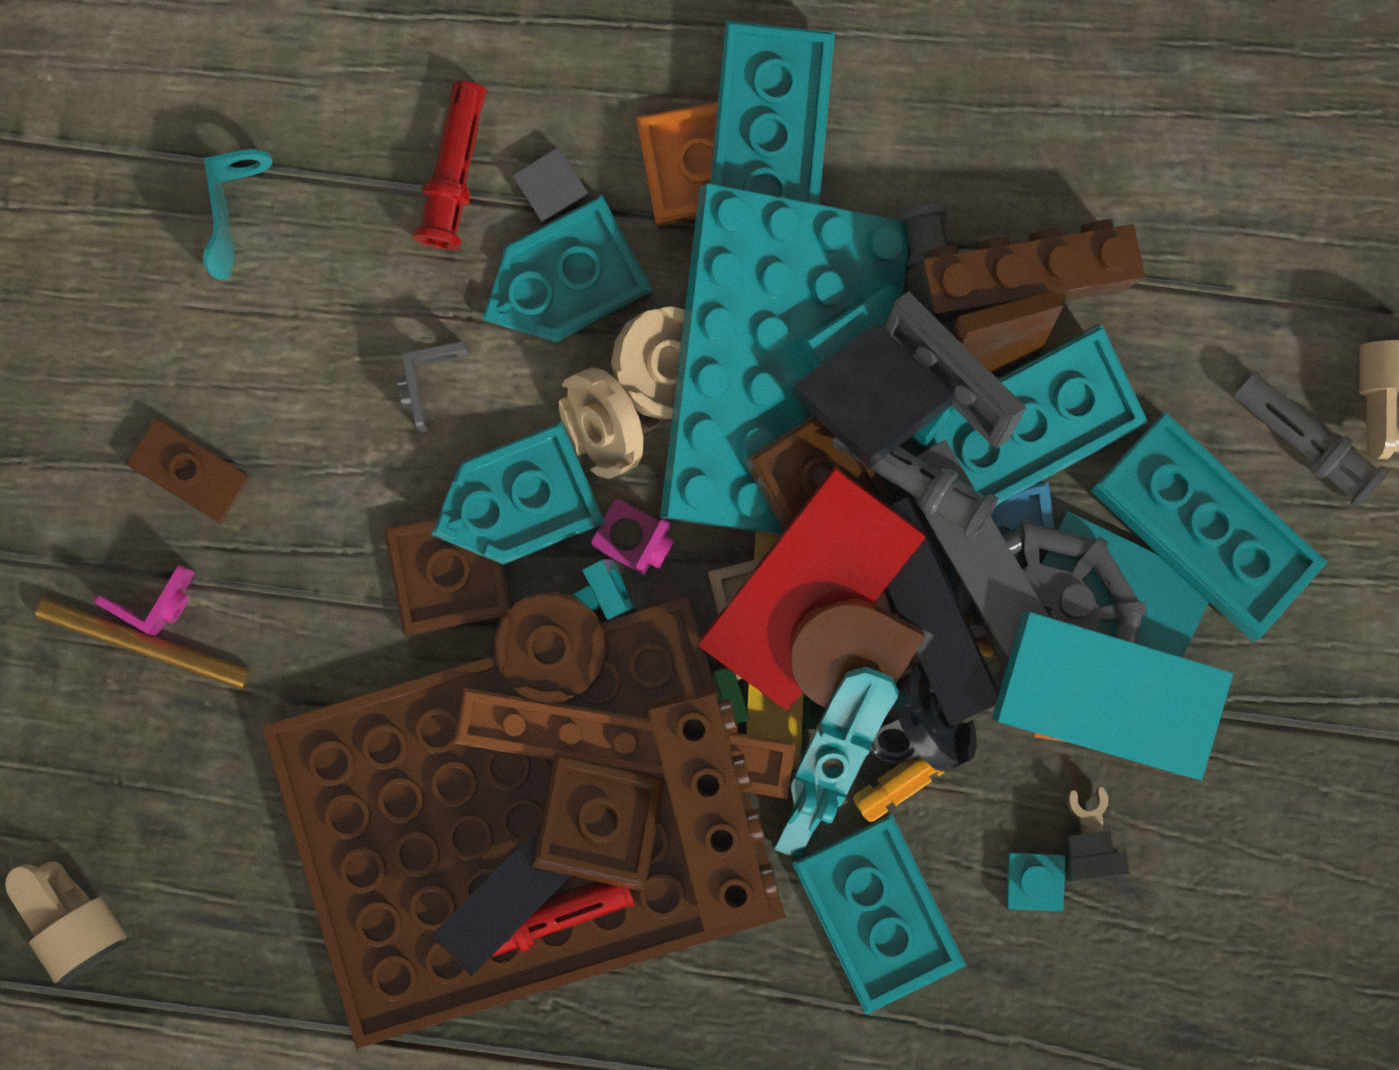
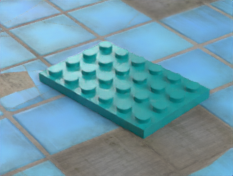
[660,183,909,535]

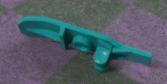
[774,667,899,859]

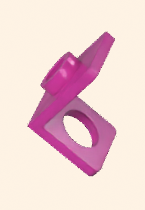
[591,499,675,576]
[93,565,195,636]

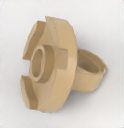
[611,306,685,420]
[558,367,664,479]

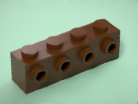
[906,219,1145,323]
[648,687,779,931]

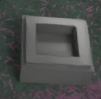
[513,147,589,224]

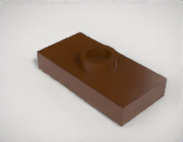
[126,419,251,524]

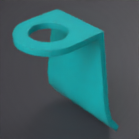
[203,149,273,280]

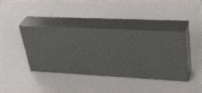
[883,292,1026,449]

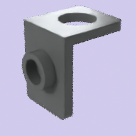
[397,342,470,432]

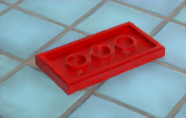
[698,466,926,711]

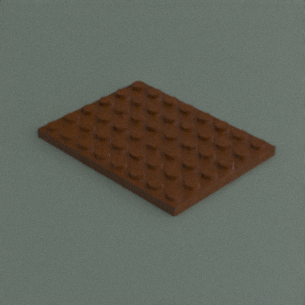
[262,597,786,1049]

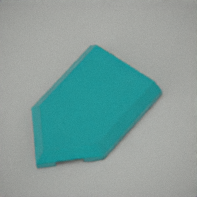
[482,195,653,343]
[431,422,605,565]

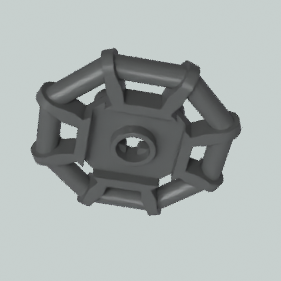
[953,519,1147,708]

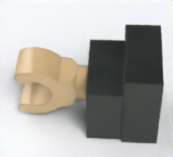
[1064,787,1130,882]

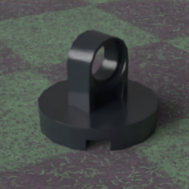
[870,662,977,772]

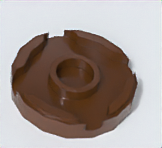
[494,591,607,703]

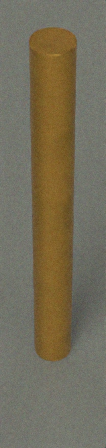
[35,597,251,690]

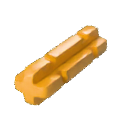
[853,757,945,822]

